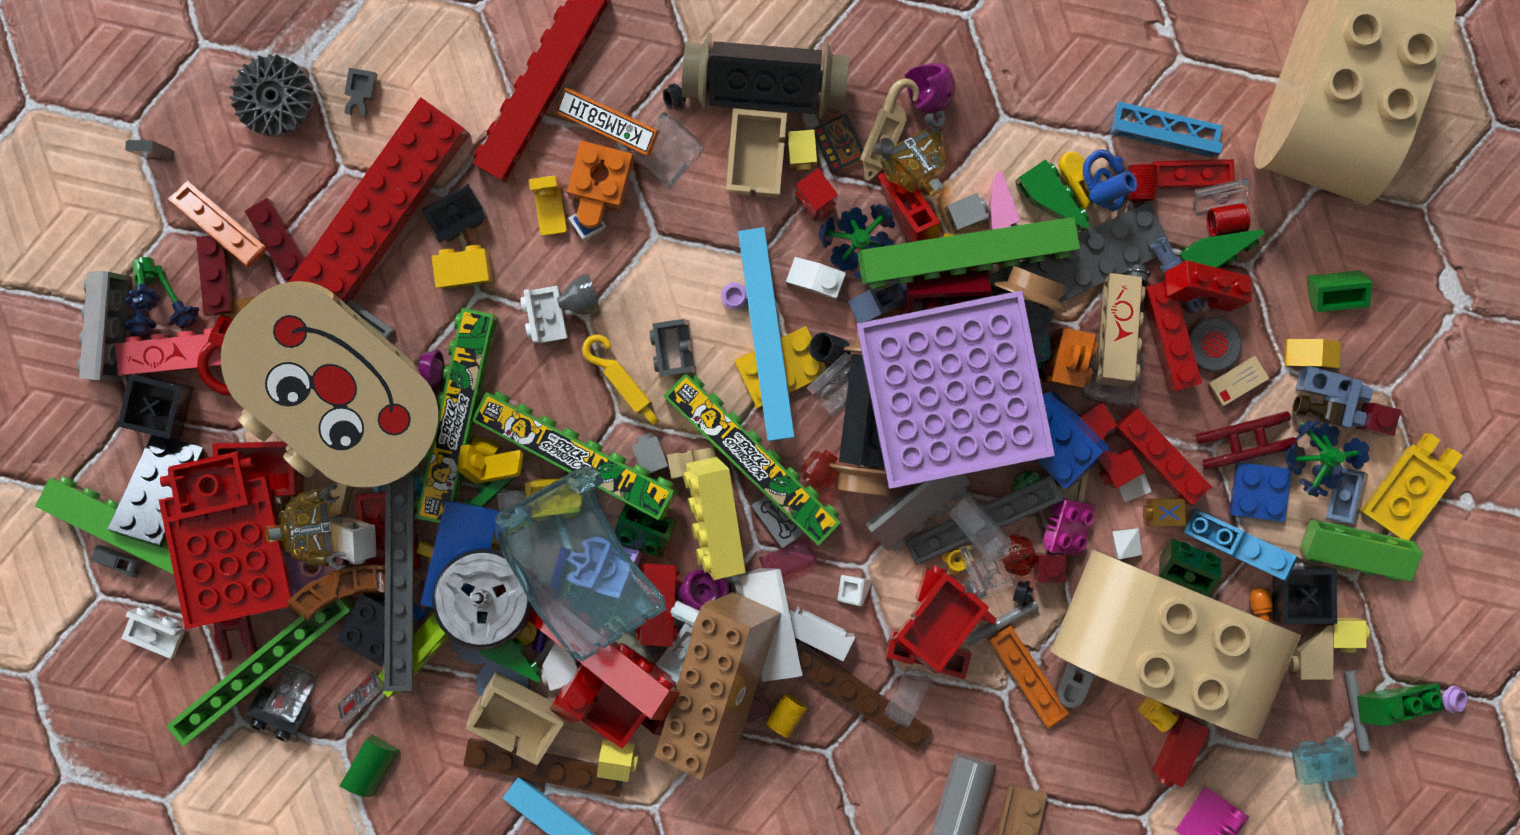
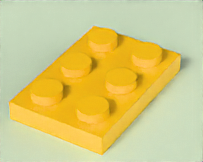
[734,326,829,408]

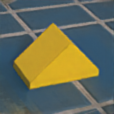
[1284,339,1341,368]

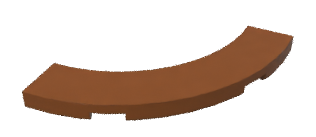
[287,565,428,621]

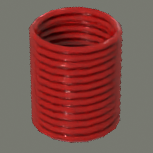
[1127,164,1158,201]
[1207,203,1251,237]

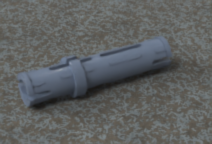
[1151,237,1205,314]

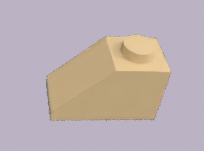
[1289,624,1333,680]

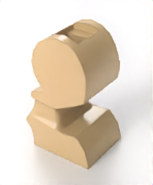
[667,447,716,479]

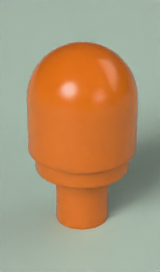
[1249,587,1273,622]

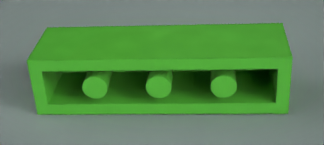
[1300,518,1423,582]

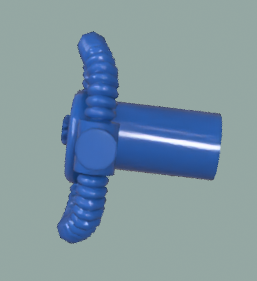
[1082,149,1137,211]

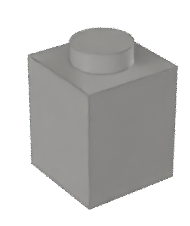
[945,193,989,233]
[632,433,669,473]

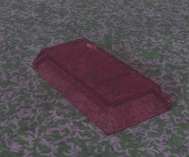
[759,538,818,577]

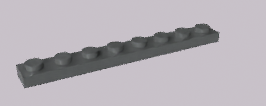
[384,472,415,691]

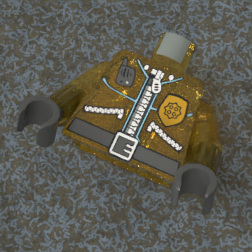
[873,111,946,197]
[265,484,347,569]

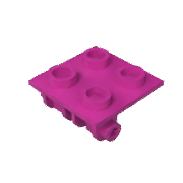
[1042,497,1096,556]
[1175,787,1249,835]

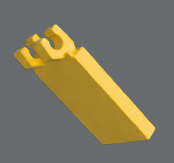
[1360,432,1463,540]

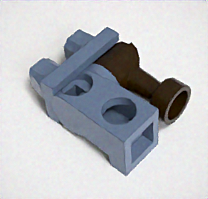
[1292,366,1373,428]

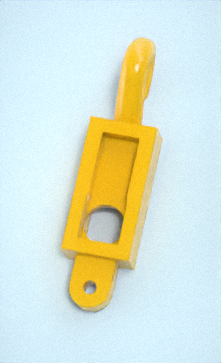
[582,334,660,426]

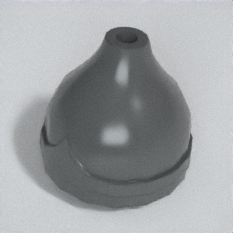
[556,274,600,315]

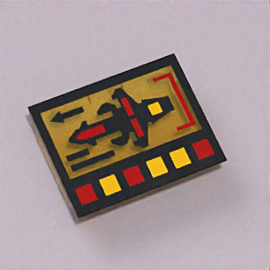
[812,113,863,172]

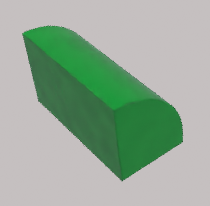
[1307,270,1373,312]
[339,734,400,797]

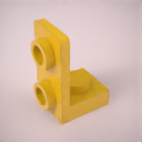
[529,175,567,236]
[456,444,523,484]

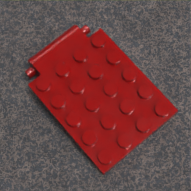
[159,451,293,629]

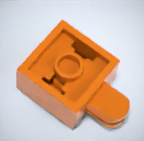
[566,140,634,229]
[1043,327,1098,389]

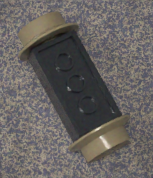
[682,33,849,120]

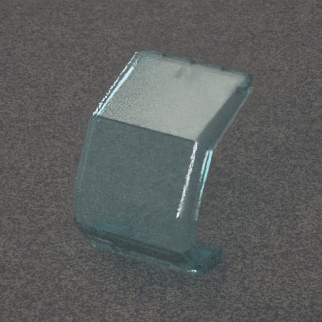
[495,467,666,662]

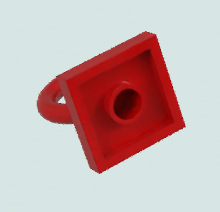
[197,315,233,396]

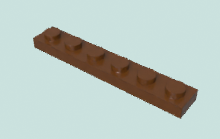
[796,640,932,752]
[463,738,623,797]

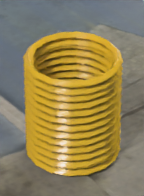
[765,694,807,738]

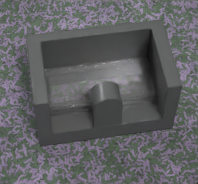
[650,319,696,377]

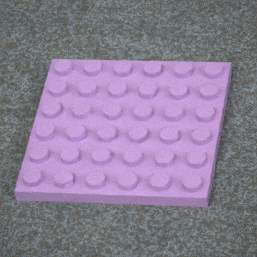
[856,291,1055,489]

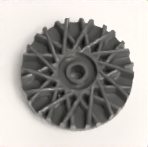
[229,54,314,137]

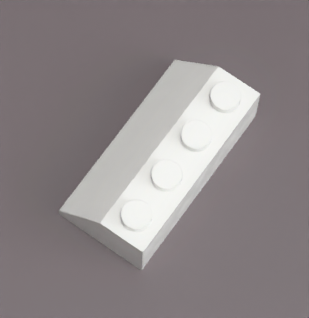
[731,568,803,682]

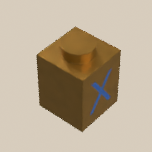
[1143,497,1186,527]

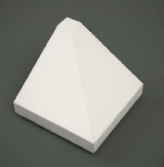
[1111,528,1142,559]
[837,575,872,606]

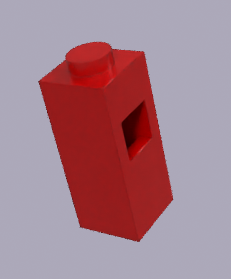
[1152,713,1210,787]

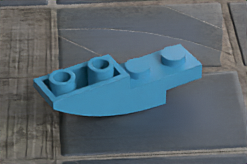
[1183,509,1299,582]

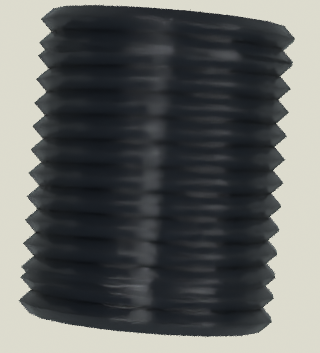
[809,332,851,366]

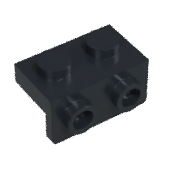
[422,184,486,243]
[246,686,311,742]

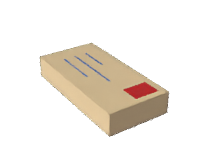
[1207,356,1269,406]

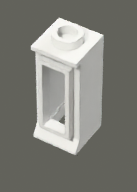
[789,606,855,661]

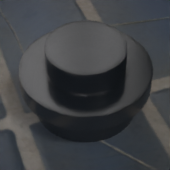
[663,83,686,111]
[1012,581,1034,607]

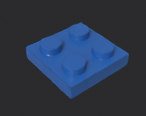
[1229,462,1292,522]

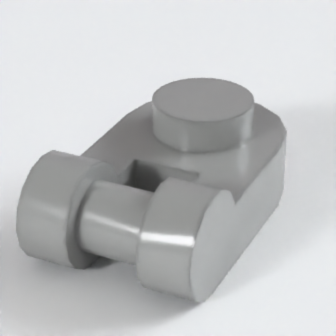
[1057,661,1095,708]

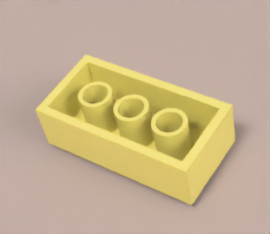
[683,457,746,580]

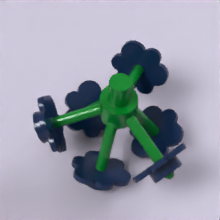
[819,204,895,278]
[1286,420,1370,497]

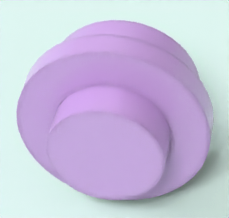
[721,283,747,309]
[1442,686,1468,713]

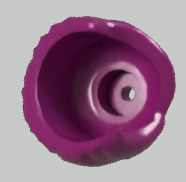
[904,63,955,114]
[679,569,729,611]

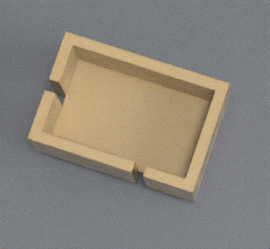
[726,109,787,199]
[466,672,565,765]

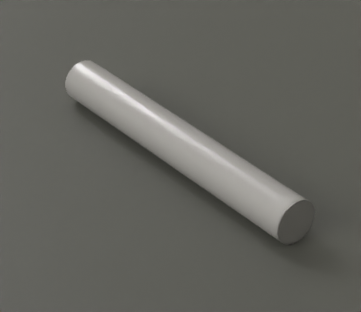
[965,599,1039,646]
[1344,670,1370,751]

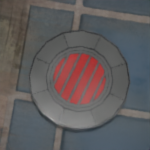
[1189,318,1242,371]

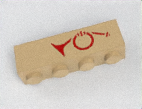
[1096,273,1145,388]

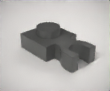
[344,68,378,118]

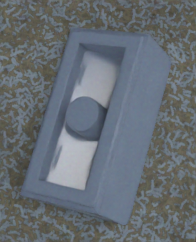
[1326,467,1368,525]

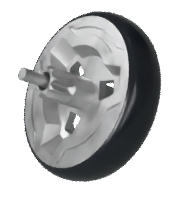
[432,548,534,650]

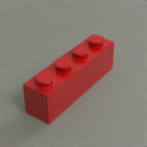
[1143,281,1202,391]
[1113,408,1212,505]

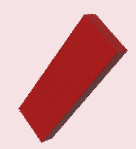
[1152,159,1235,189]

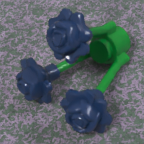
[123,257,200,336]

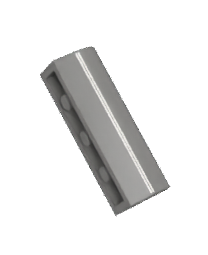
[931,751,996,835]

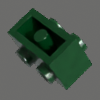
[612,503,676,559]
[1159,538,1222,597]

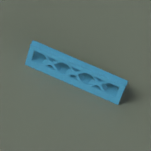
[1110,102,1223,158]

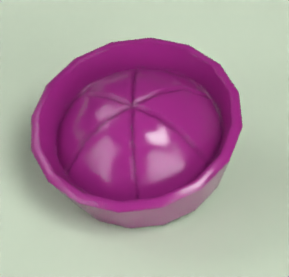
[418,350,444,395]

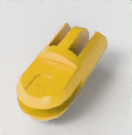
[1058,151,1094,210]

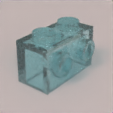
[1291,737,1358,785]

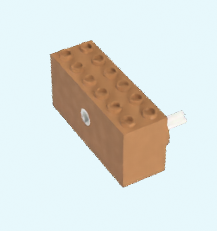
[655,592,781,780]

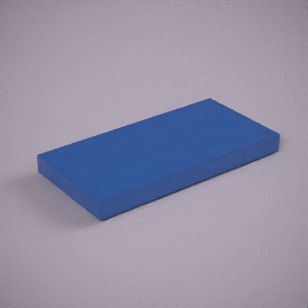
[420,499,500,607]

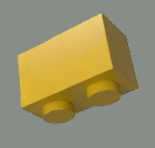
[431,245,493,290]

